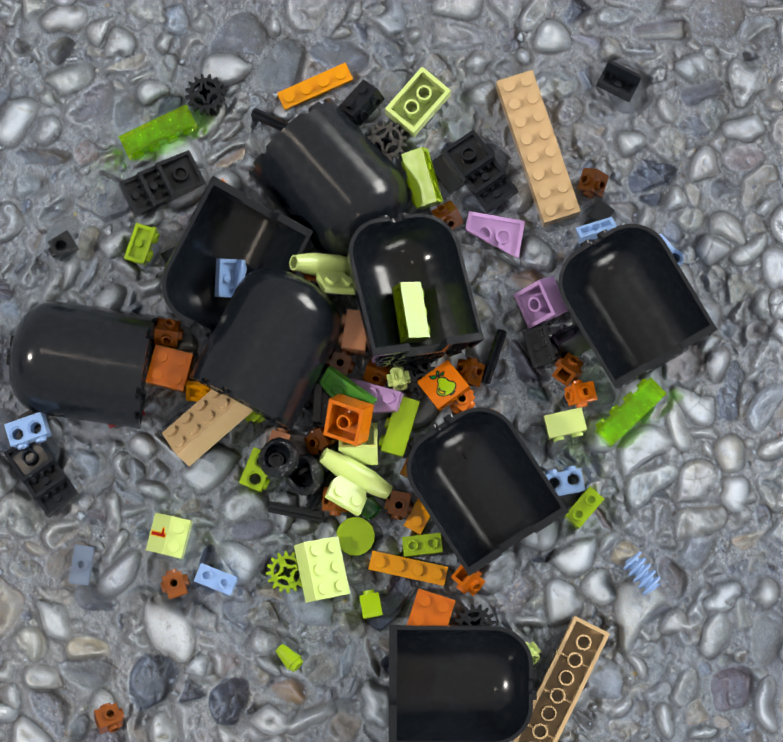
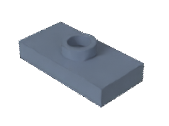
[69,545,95,586]

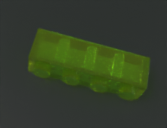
[118,104,198,160]
[594,377,667,448]

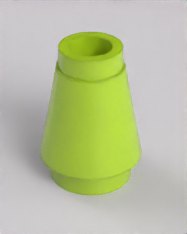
[275,644,304,673]

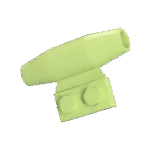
[289,253,355,295]
[319,448,393,516]

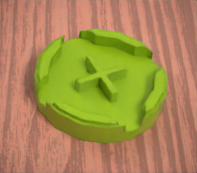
[337,517,375,556]

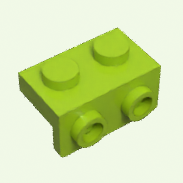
[124,223,160,266]

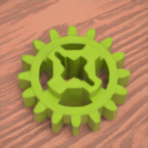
[266,551,302,594]

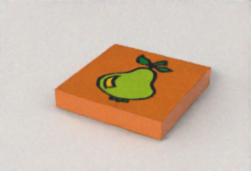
[417,360,470,411]

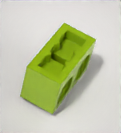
[239,447,271,493]
[563,486,604,530]
[402,533,443,557]

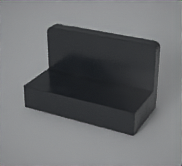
[432,150,466,195]
[551,323,591,358]
[313,383,331,424]

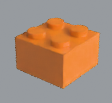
[146,345,195,393]
[323,394,374,446]
[407,588,456,625]

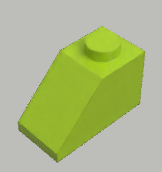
[359,589,383,619]

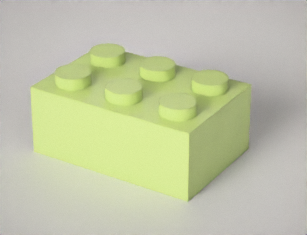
[385,67,451,138]
[294,536,350,603]

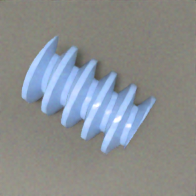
[623,551,663,595]

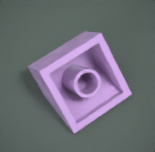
[514,276,569,329]

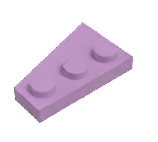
[465,211,525,259]
[350,378,404,413]

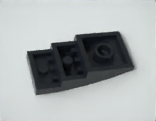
[442,130,519,214]
[118,150,206,217]
[4,431,81,518]

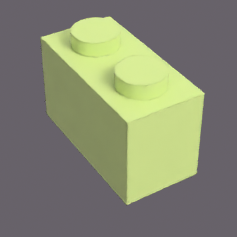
[543,407,587,442]

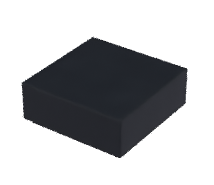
[588,200,614,221]

